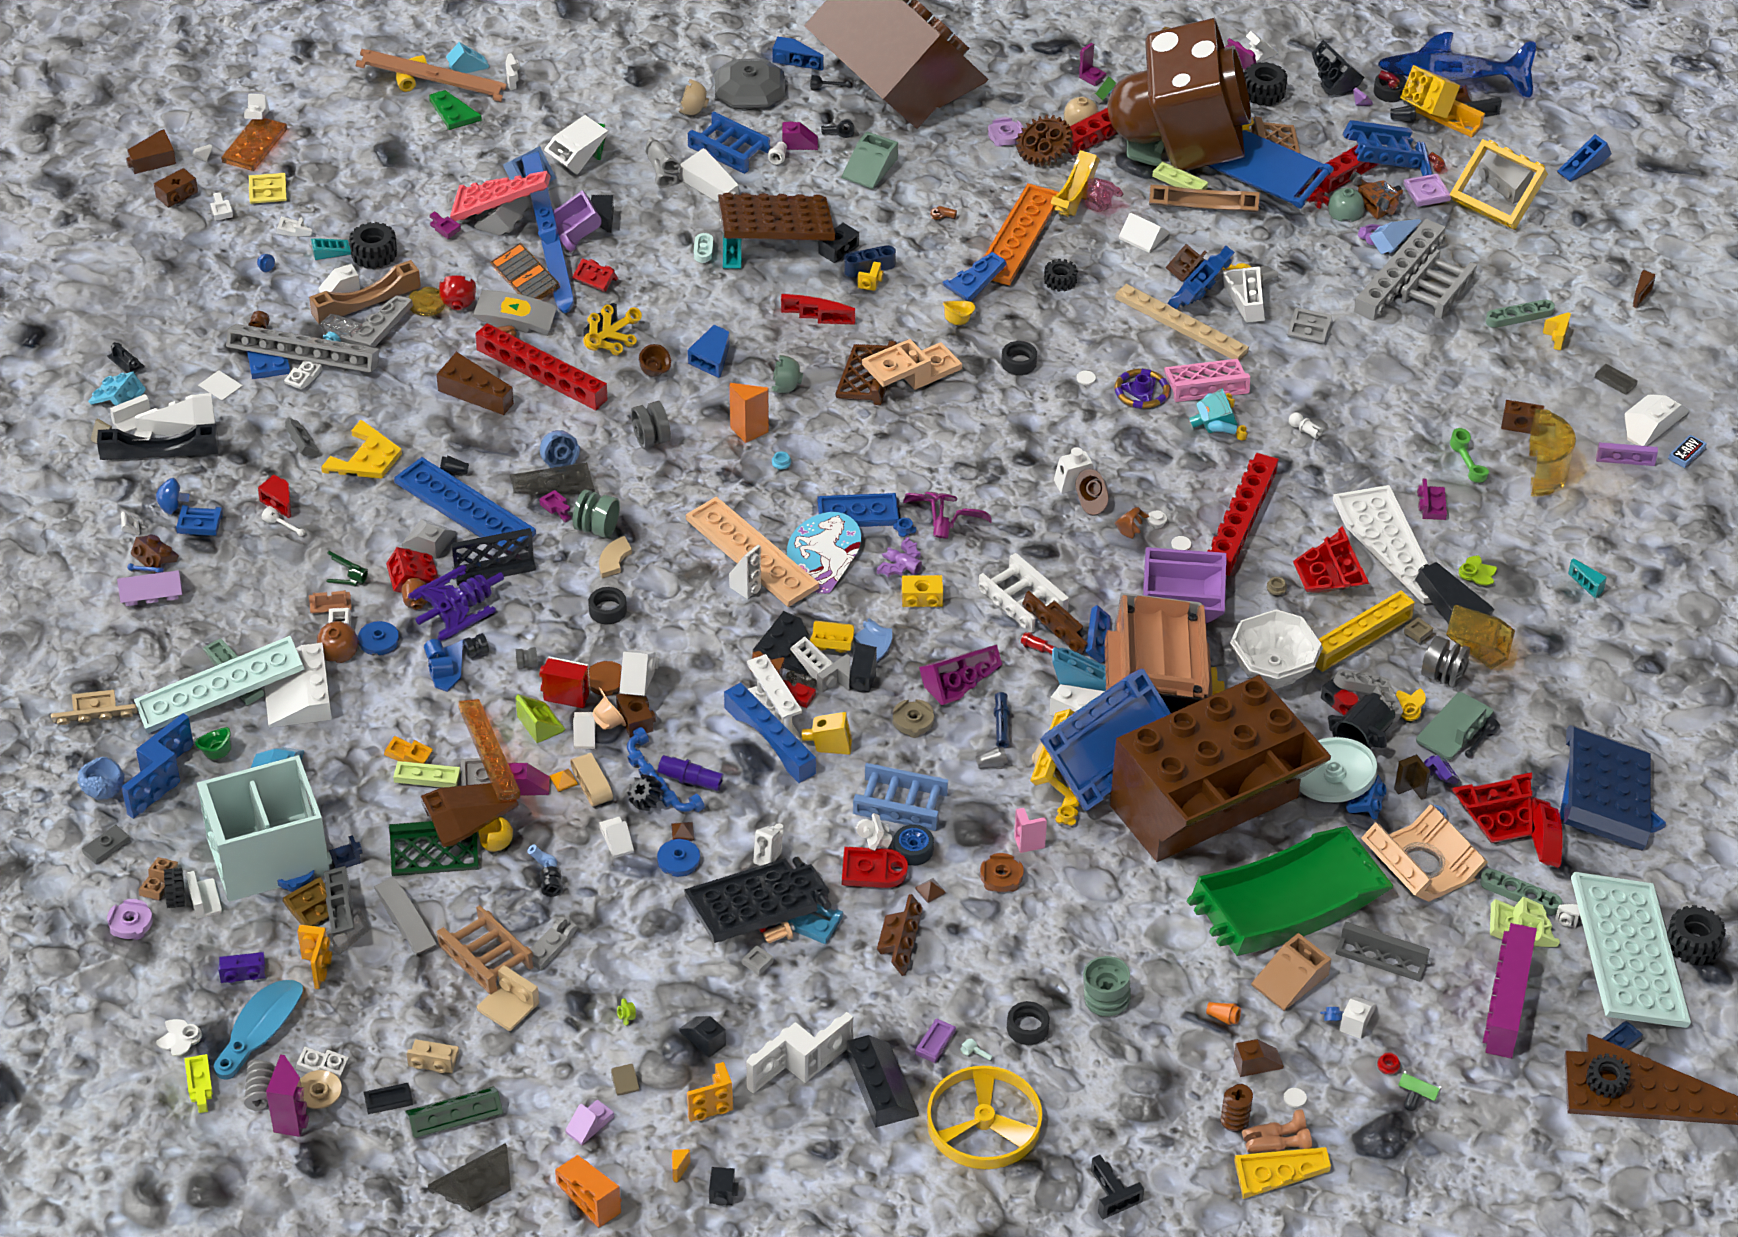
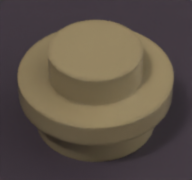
[1266,577,1287,595]

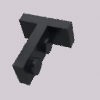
[1091,1154,1144,1220]

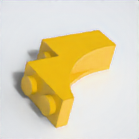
[1051,150,1100,217]

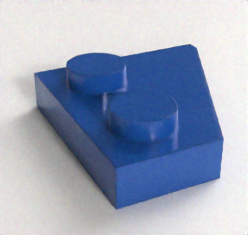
[247,351,290,379]

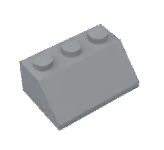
[1478,140,1534,204]
[474,195,532,236]

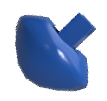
[156,478,190,515]

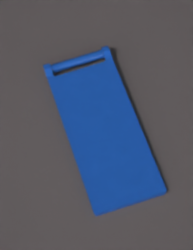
[1208,130,1334,209]

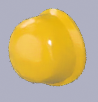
[943,301,975,325]

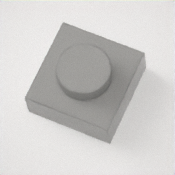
[742,946,774,975]

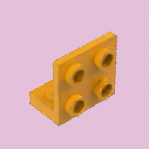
[297,925,332,989]
[687,1062,733,1122]

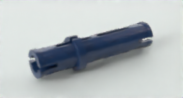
[993,692,1010,748]

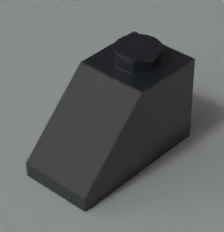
[591,195,614,233]
[849,643,877,692]
[679,1016,726,1058]

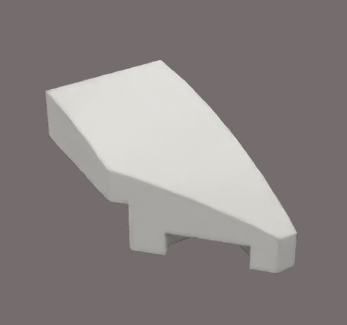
[276,216,312,236]

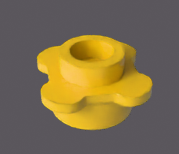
[1055,805,1078,826]

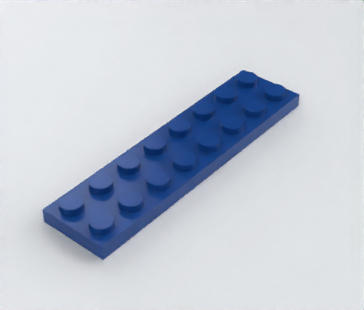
[394,457,536,552]

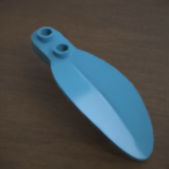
[214,980,303,1080]

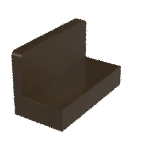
[1394,754,1431,800]

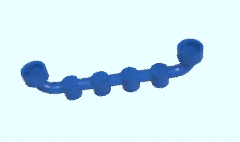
[627,727,705,813]

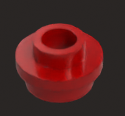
[1377,1053,1400,1075]

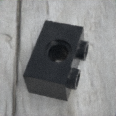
[818,222,859,263]

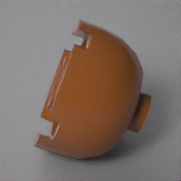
[317,621,359,663]

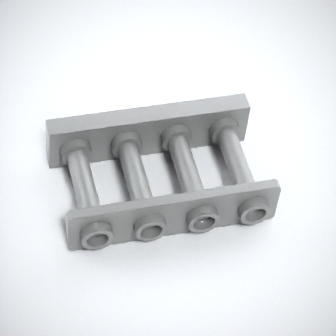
[1401,249,1477,319]

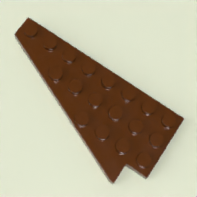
[1564,1034,1738,1125]

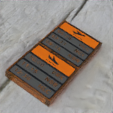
[490,242,560,300]

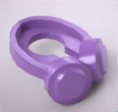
[1358,224,1381,245]

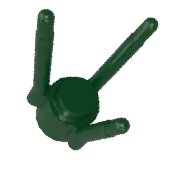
[326,551,368,586]

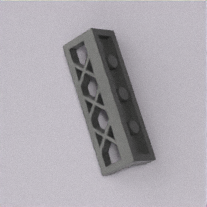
[1335,921,1430,982]

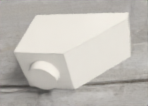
[318,264,360,293]
[1340,996,1376,1039]

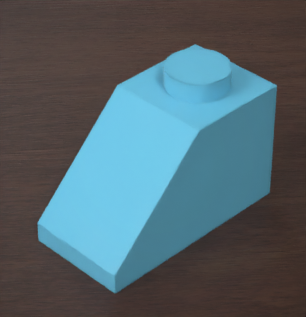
[446,42,489,73]

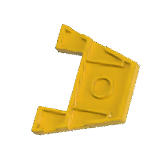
[321,420,402,479]

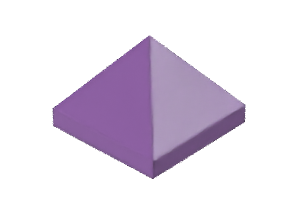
[1353,88,1373,106]

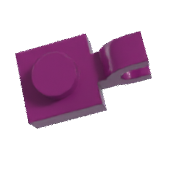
[430,211,461,239]
[539,490,572,523]

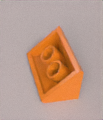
[729,383,769,443]

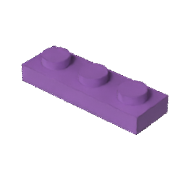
[1596,442,1658,466]

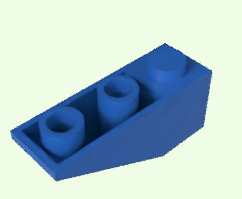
[772,36,824,70]

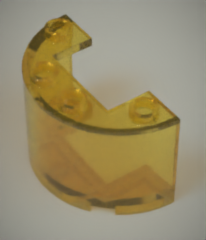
[1528,409,1576,496]

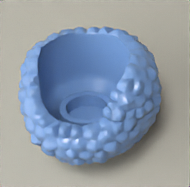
[77,756,125,800]

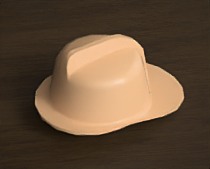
[593,687,626,730]

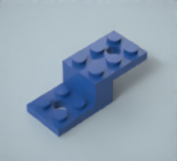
[122,713,194,819]

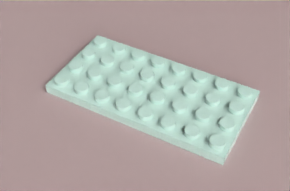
[1571,872,1691,1028]

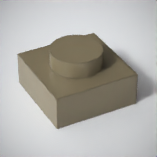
[1404,617,1433,643]

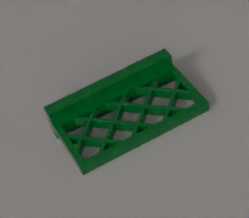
[389,821,479,876]

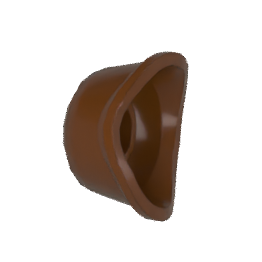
[639,344,671,377]

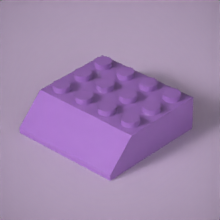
[1143,547,1226,624]

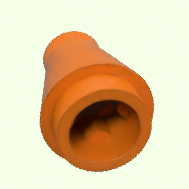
[1206,1002,1241,1025]

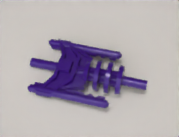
[408,565,504,641]

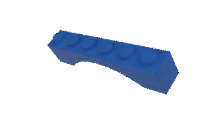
[724,682,816,783]

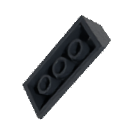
[847,1035,919,1128]

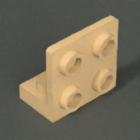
[477,965,539,1031]

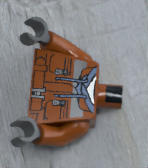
[1349,172,1403,220]

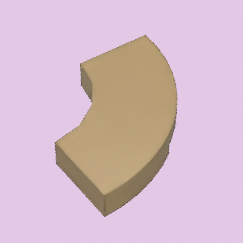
[599,536,632,578]

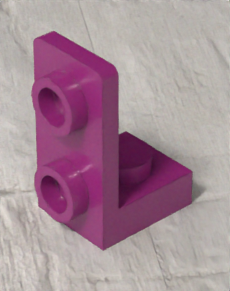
[1079,43,1106,86]

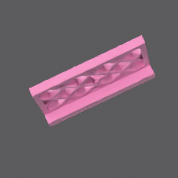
[1164,359,1250,402]

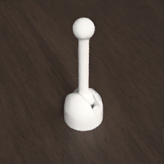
[262,506,305,537]

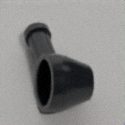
[821,119,855,138]

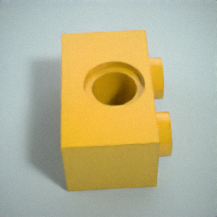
[901,575,943,607]

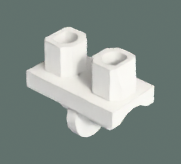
[856,813,892,850]

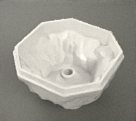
[1230,609,1323,690]

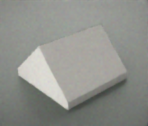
[1119,213,1169,253]

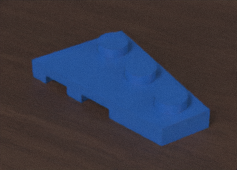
[942,252,1007,302]

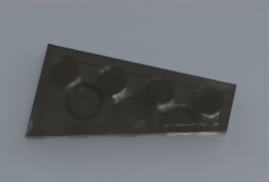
[510,462,595,494]

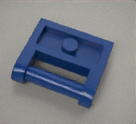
[176,505,223,536]

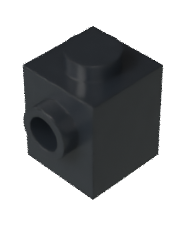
[709,1167,739,1206]

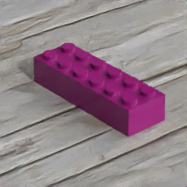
[1482,923,1537,1059]

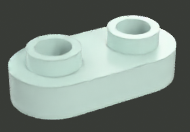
[694,233,713,263]

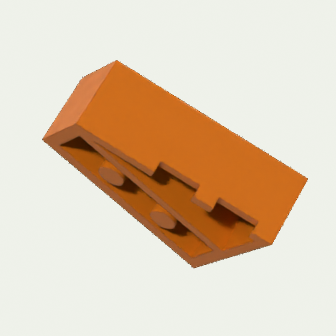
[555,1155,622,1228]

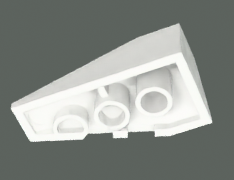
[135,393,216,436]

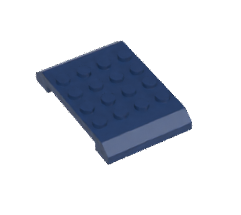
[1564,724,1651,851]

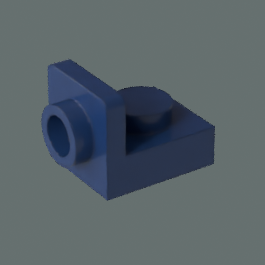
[329,835,363,869]

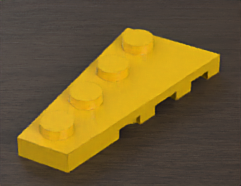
[1234,1147,1331,1199]

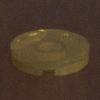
[409,287,445,316]

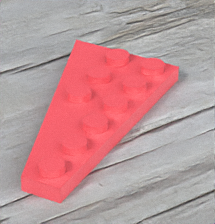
[450,171,551,221]

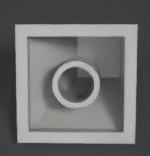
[402,519,456,559]

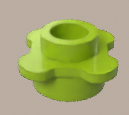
[617,998,636,1026]

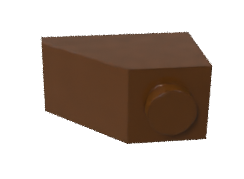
[1233,1039,1284,1077]

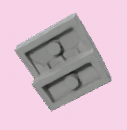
[1287,307,1332,344]

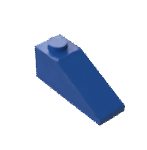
[1557,134,1612,182]

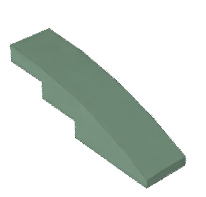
[203,638,265,705]

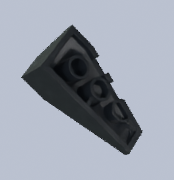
[1312,40,1365,95]

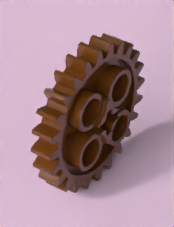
[1016,115,1073,167]

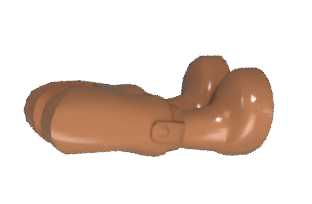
[1242,1109,1312,1153]

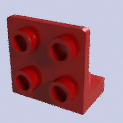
[386,547,439,593]

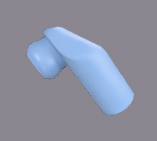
[528,845,557,867]

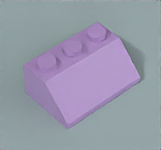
[117,570,183,606]

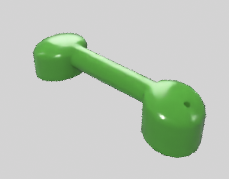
[1450,428,1489,483]

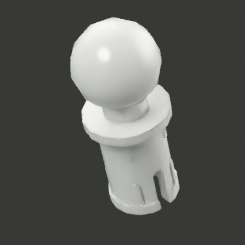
[1289,412,1323,439]

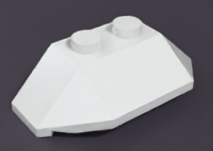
[1625,395,1689,446]

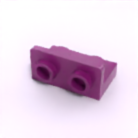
[1417,478,1447,520]

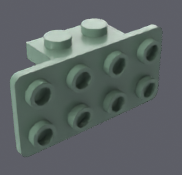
[1127,140,1165,166]
[1416,692,1493,760]

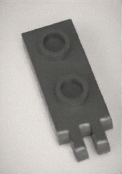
[285,417,320,458]

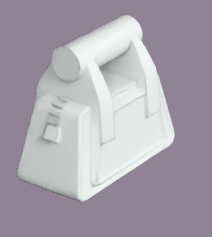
[753,823,783,866]

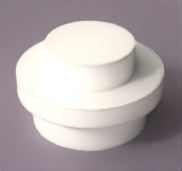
[1147,511,1167,529]

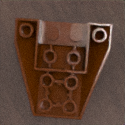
[420,781,519,848]

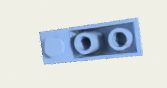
[1370,219,1421,254]

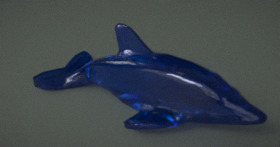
[1378,32,1536,98]

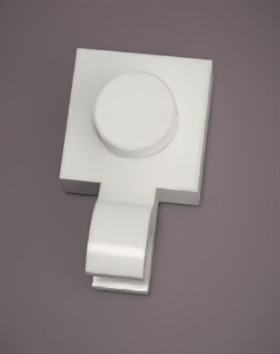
[210,192,233,221]

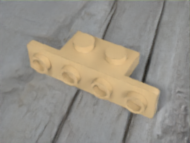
[51,690,138,725]

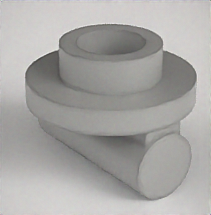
[1260,266,1278,284]

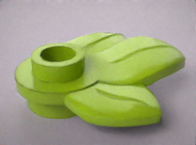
[1458,555,1497,586]

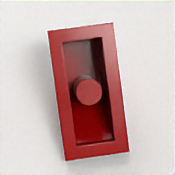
[258,475,291,518]

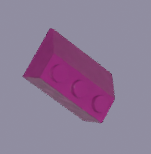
[266,1054,309,1137]

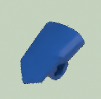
[424,639,463,692]

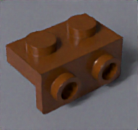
[1165,244,1207,282]
[131,534,179,574]

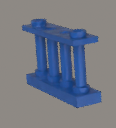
[687,111,770,174]

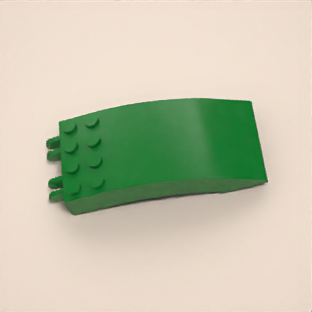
[1187,826,1393,956]

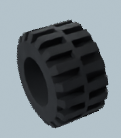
[1244,62,1288,106]
[349,222,397,269]
[1667,905,1726,965]

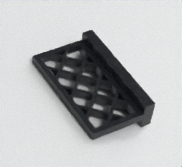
[451,528,536,586]

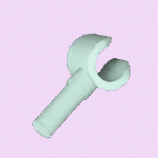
[960,1039,993,1061]

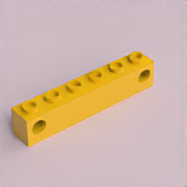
[1315,590,1415,672]

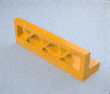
[1412,100,1485,138]

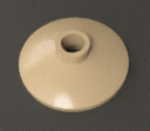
[300,1070,342,1109]

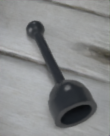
[810,75,853,89]
[1465,717,1500,758]

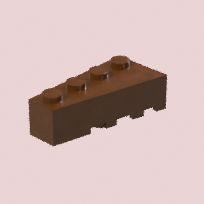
[436,351,514,415]

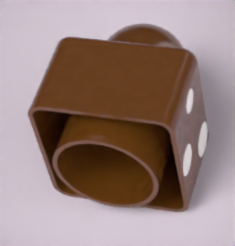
[1108,17,1251,171]

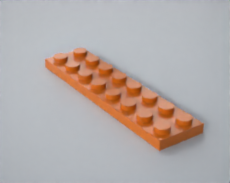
[984,183,1059,286]

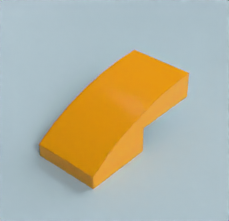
[384,736,433,764]

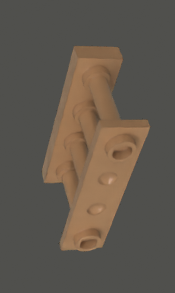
[436,905,534,995]

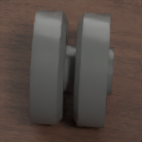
[631,401,671,448]

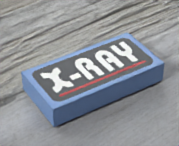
[1668,434,1707,468]

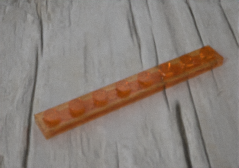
[458,699,520,801]

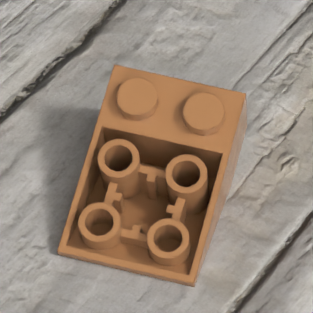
[1251,933,1332,1011]

